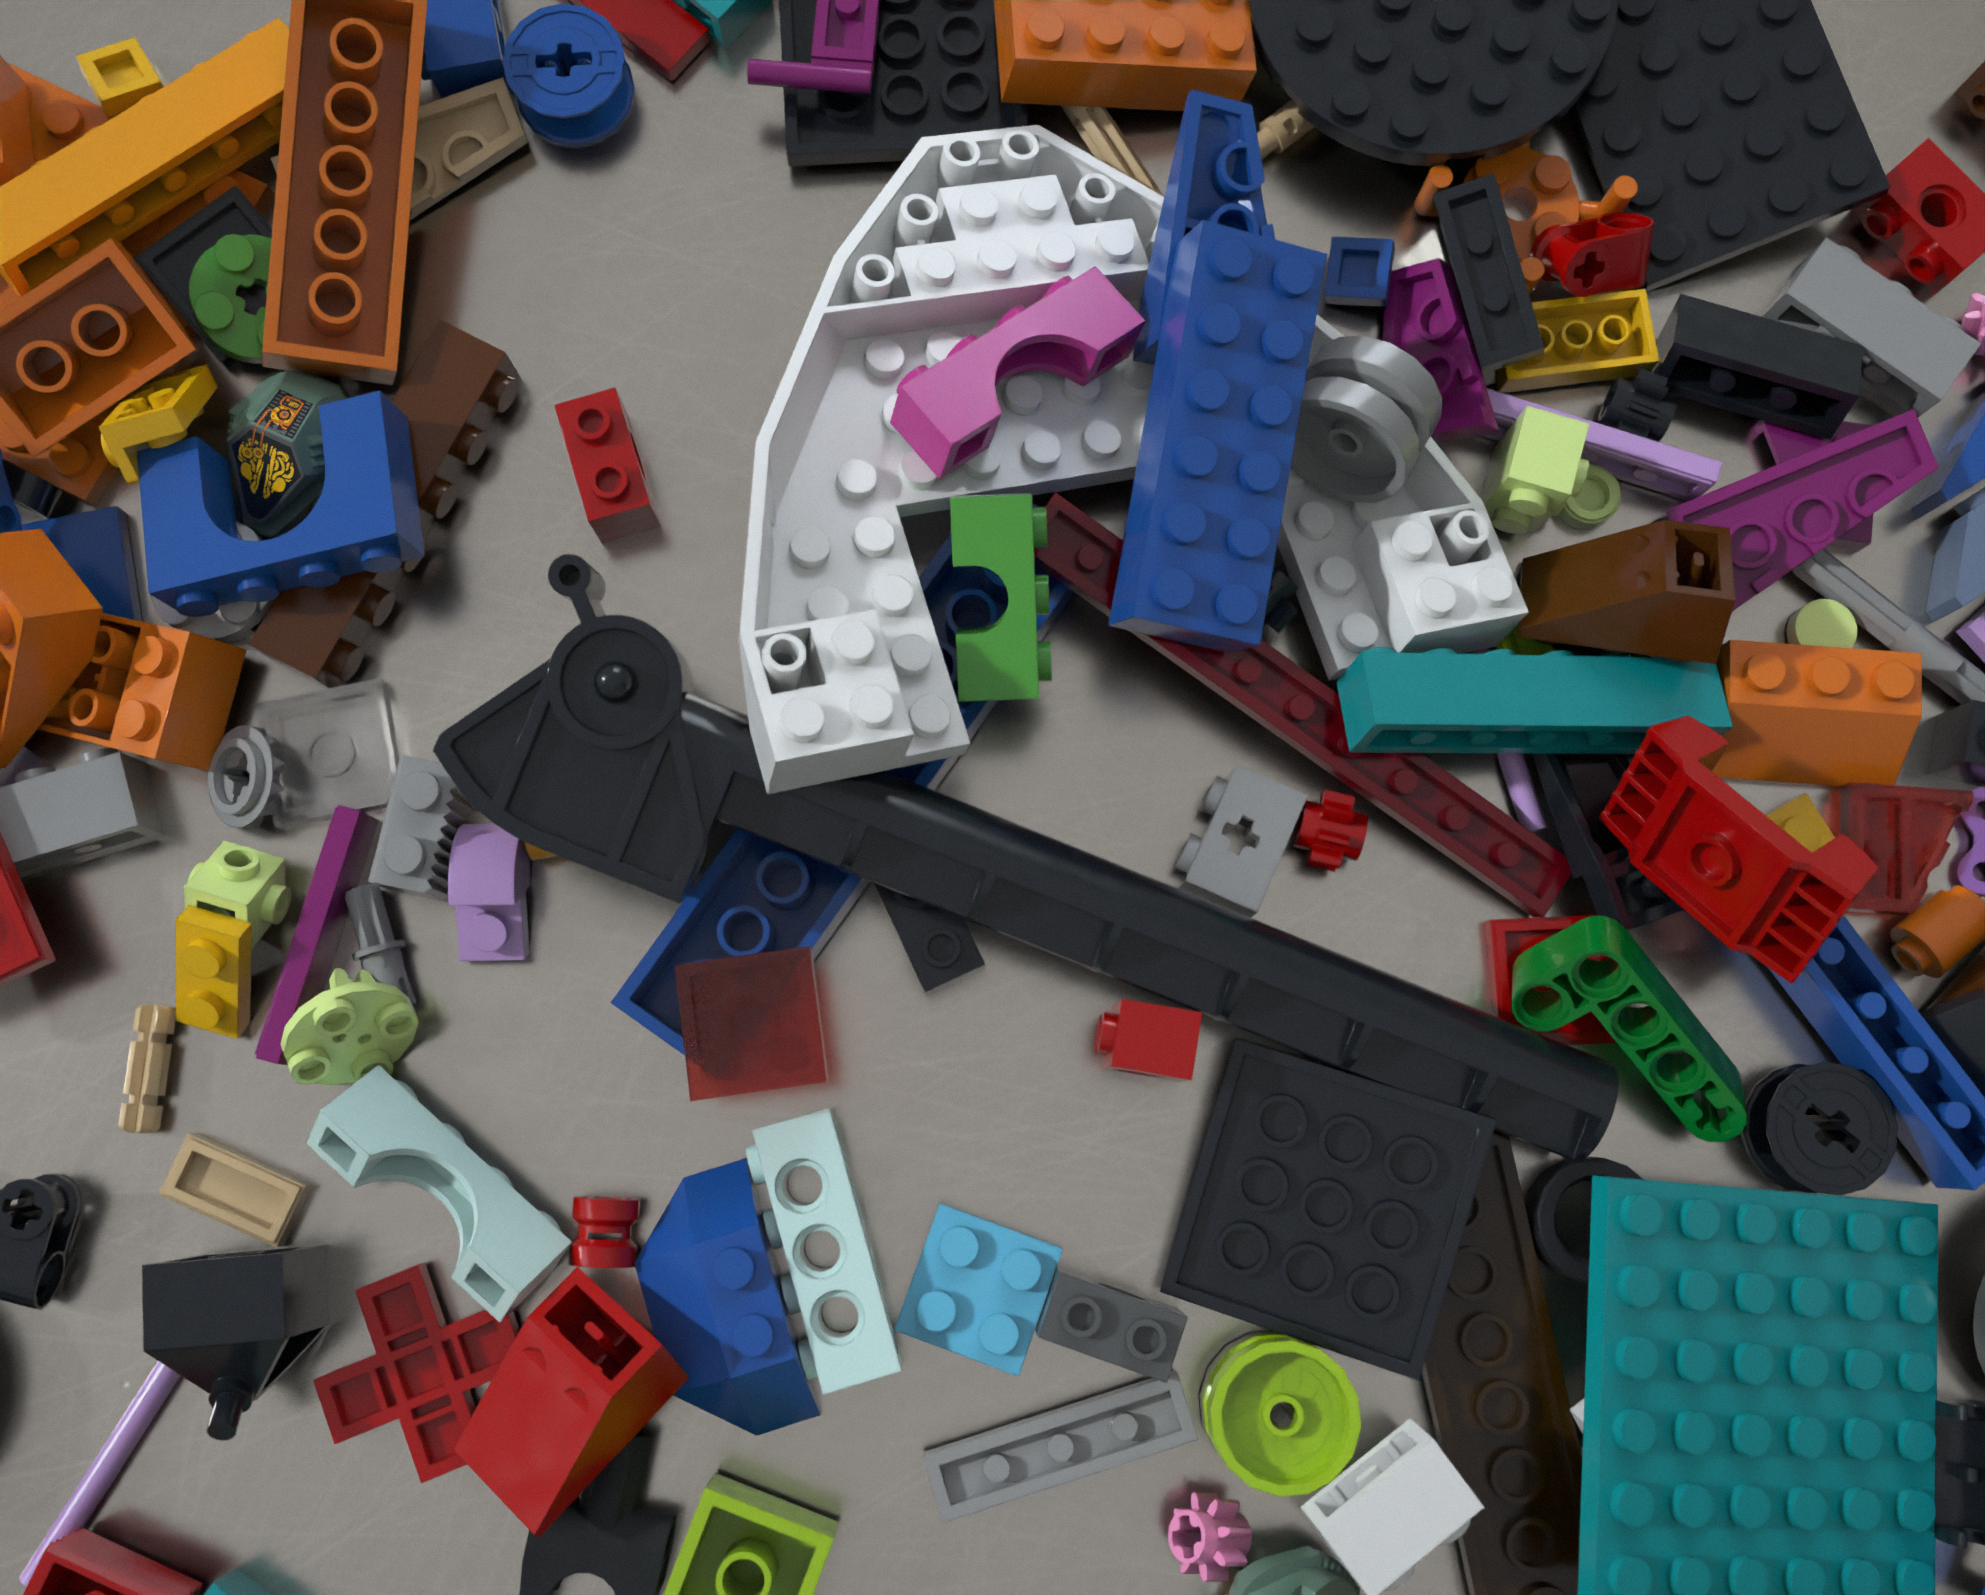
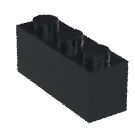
[1652,294,1863,440]

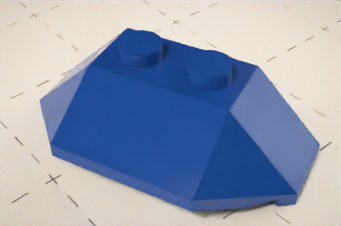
[634,1158,821,1436]

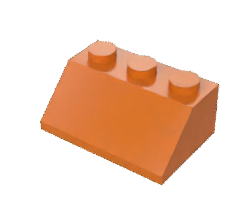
[0,238,197,457]
[1712,640,1922,792]

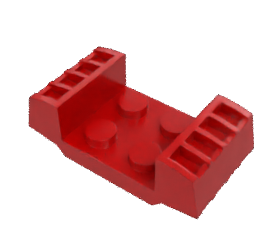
[1598,716,1878,984]

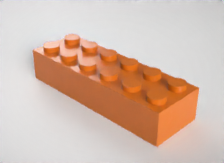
[262,0,427,385]

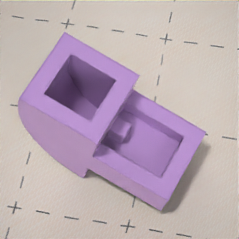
[448,823,531,961]

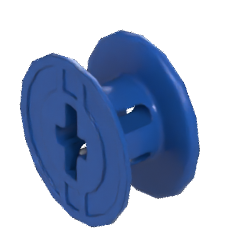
[502,3,635,146]

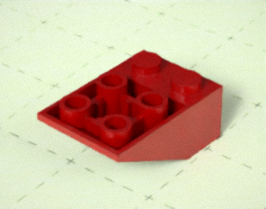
[453,1266,689,1538]

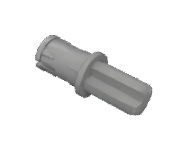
[345,884,416,1005]

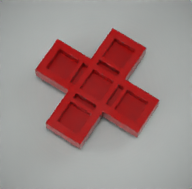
[313,1263,520,1483]

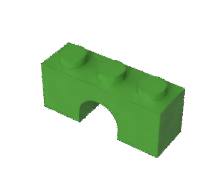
[950,493,1052,702]

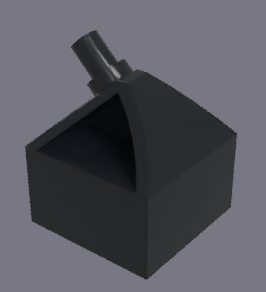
[142,1245,329,1440]

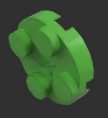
[188,234,272,364]

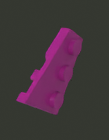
[1383,258,1499,444]

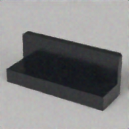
[1433,173,1545,386]

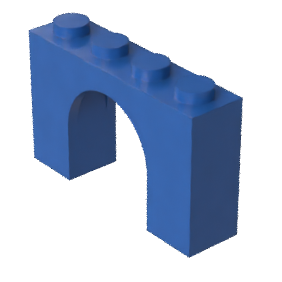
[137,390,425,617]

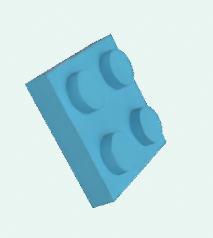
[894,1202,1063,1377]

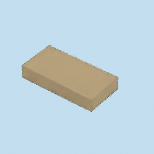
[158,1133,313,1247]

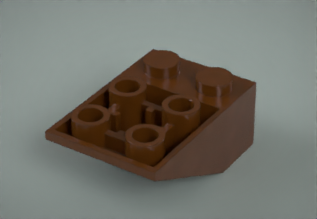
[1517,520,1735,664]

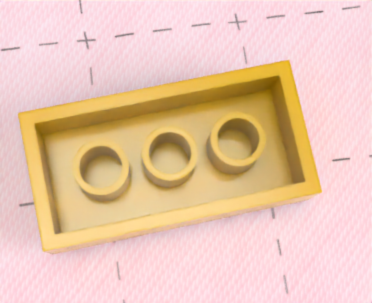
[1495,289,1659,393]

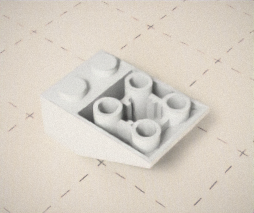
[1300,1418,1484,1595]

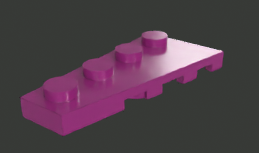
[1663,409,1939,611]

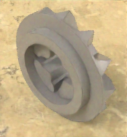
[208,725,286,828]

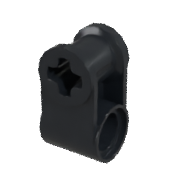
[0,1174,81,1310]

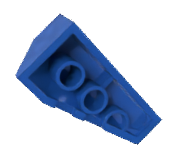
[1133,89,1275,365]

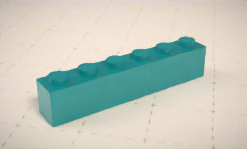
[1337,647,1733,754]

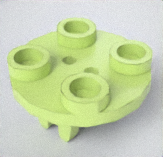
[280,968,419,1086]

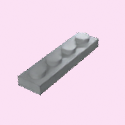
[922,1370,1199,1524]

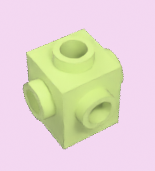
[184,841,291,950]

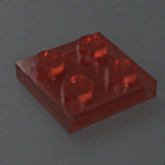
[674,946,828,1101]

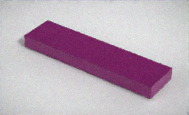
[255,805,379,1065]

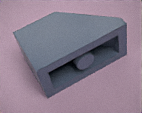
[1926,487,1985,622]

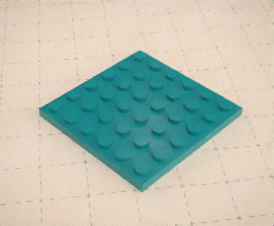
[1578,1175,1938,1595]

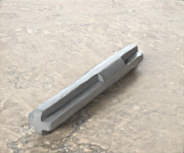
[1792,548,1985,705]

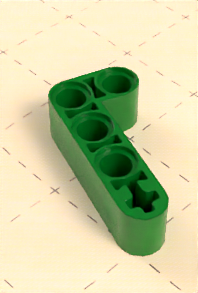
[1512,916,1747,1142]

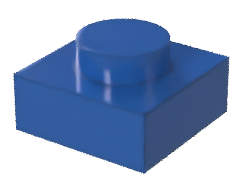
[1324,236,1395,307]

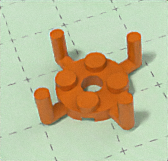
[1414,140,1638,295]

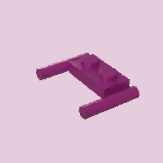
[747,0,881,94]

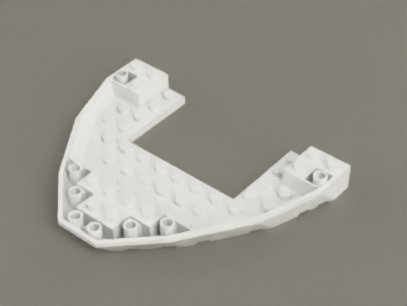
[739,125,1529,794]

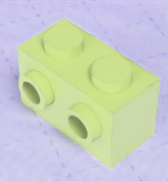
[1480,405,1590,534]

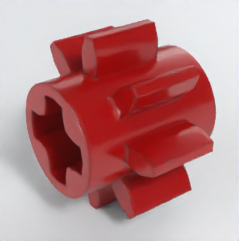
[1293,789,1368,872]

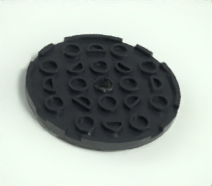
[1249,0,1618,166]

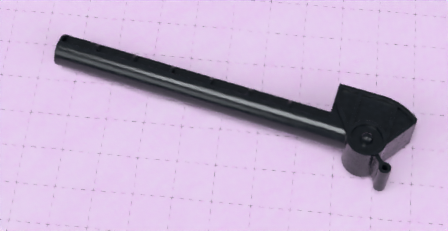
[433,554,1619,1162]

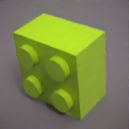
[663,1473,839,1595]

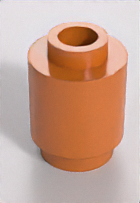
[1890,885,1985,978]

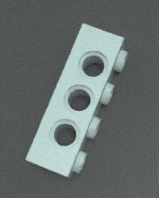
[746,1108,903,1395]

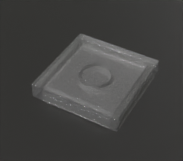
[255,678,399,829]

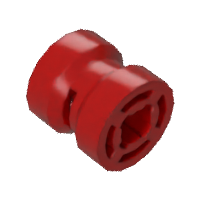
[568,1196,640,1268]

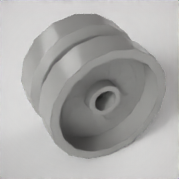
[1291,336,1442,503]

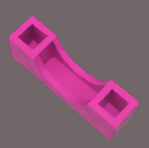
[890,266,1145,479]

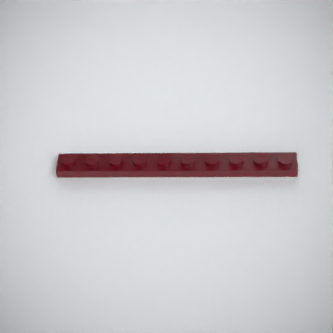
[1034,492,1571,918]

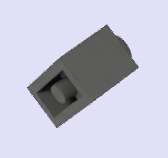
[1035,1266,1188,1383]

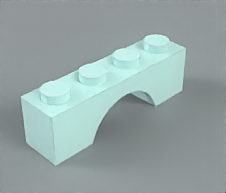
[306,1065,572,1322]

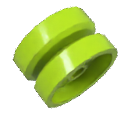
[1199,1331,1361,1497]

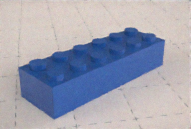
[1108,220,1327,653]

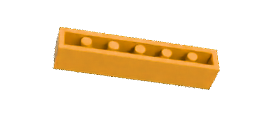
[0,17,289,297]

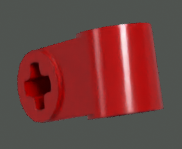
[1529,212,1654,297]

